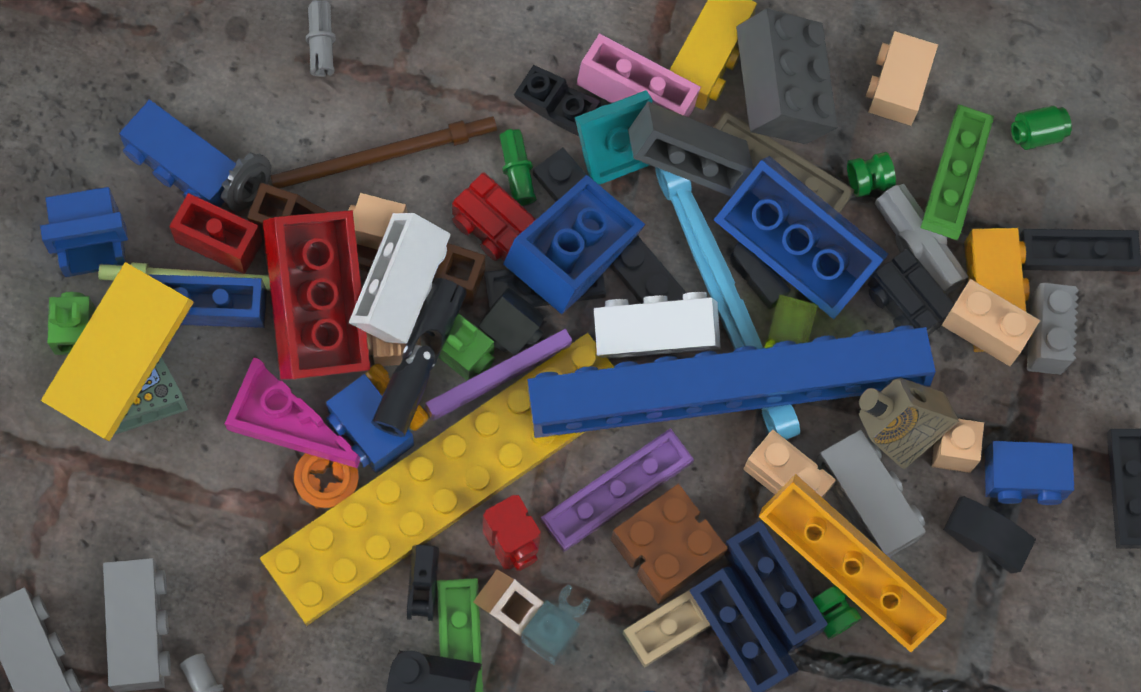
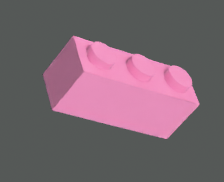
[576,33,701,117]

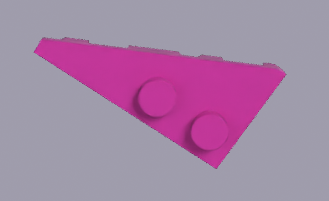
[224,358,361,468]

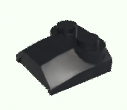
[386,650,482,692]

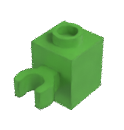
[48,292,96,355]
[438,313,495,381]

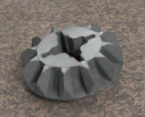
[221,152,271,211]

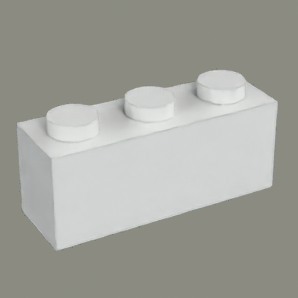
[349,213,451,344]
[594,292,721,359]

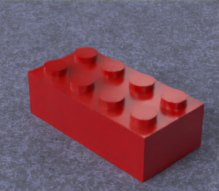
[263,210,370,380]

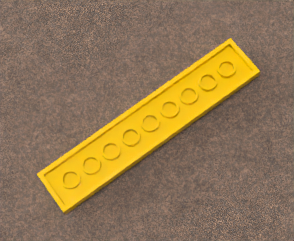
[260,333,614,626]

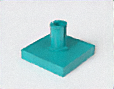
[575,90,653,185]

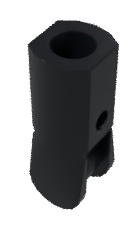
[730,242,791,310]
[407,545,439,621]

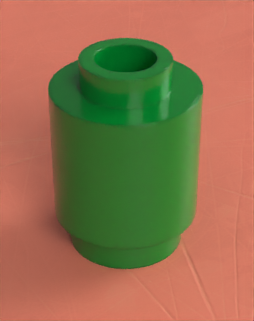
[1011,105,1072,150]

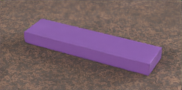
[424,329,572,421]
[540,428,694,552]

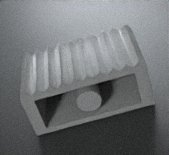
[1027,283,1079,375]

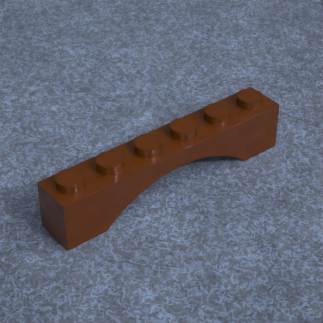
[247,183,485,306]

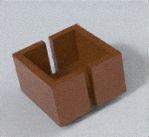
[611,483,728,605]

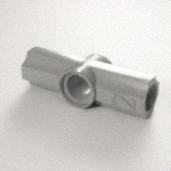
[875,183,969,295]

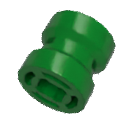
[847,152,896,197]
[812,585,862,640]

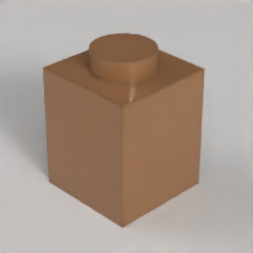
[473,569,544,636]

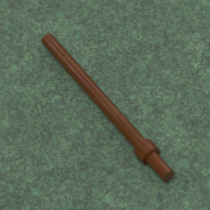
[270,116,497,189]

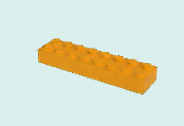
[759,474,947,652]

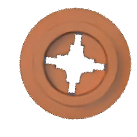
[294,453,359,509]

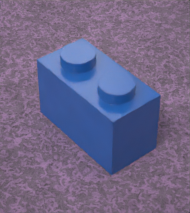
[325,374,414,473]
[984,441,1074,505]

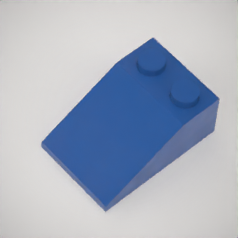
[503,175,645,314]

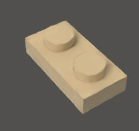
[623,589,711,668]

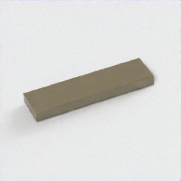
[713,110,854,213]

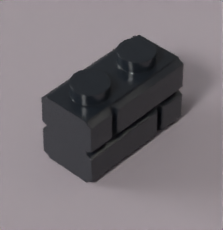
[867,248,955,336]

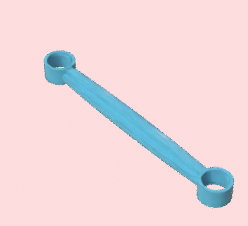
[655,167,800,440]

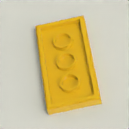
[40,262,194,441]

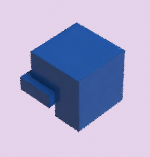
[40,187,128,277]

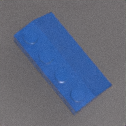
[714,156,889,319]

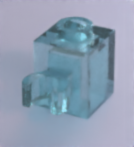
[521,585,590,665]

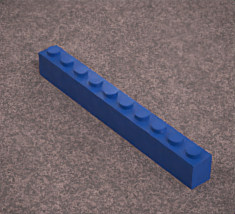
[527,325,936,438]

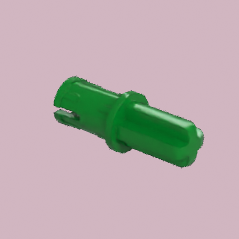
[500,129,537,206]

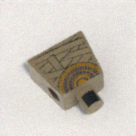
[859,378,959,469]

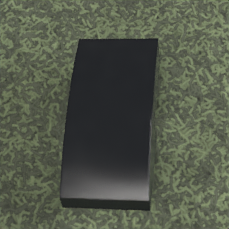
[514,65,602,136]
[943,496,1036,574]

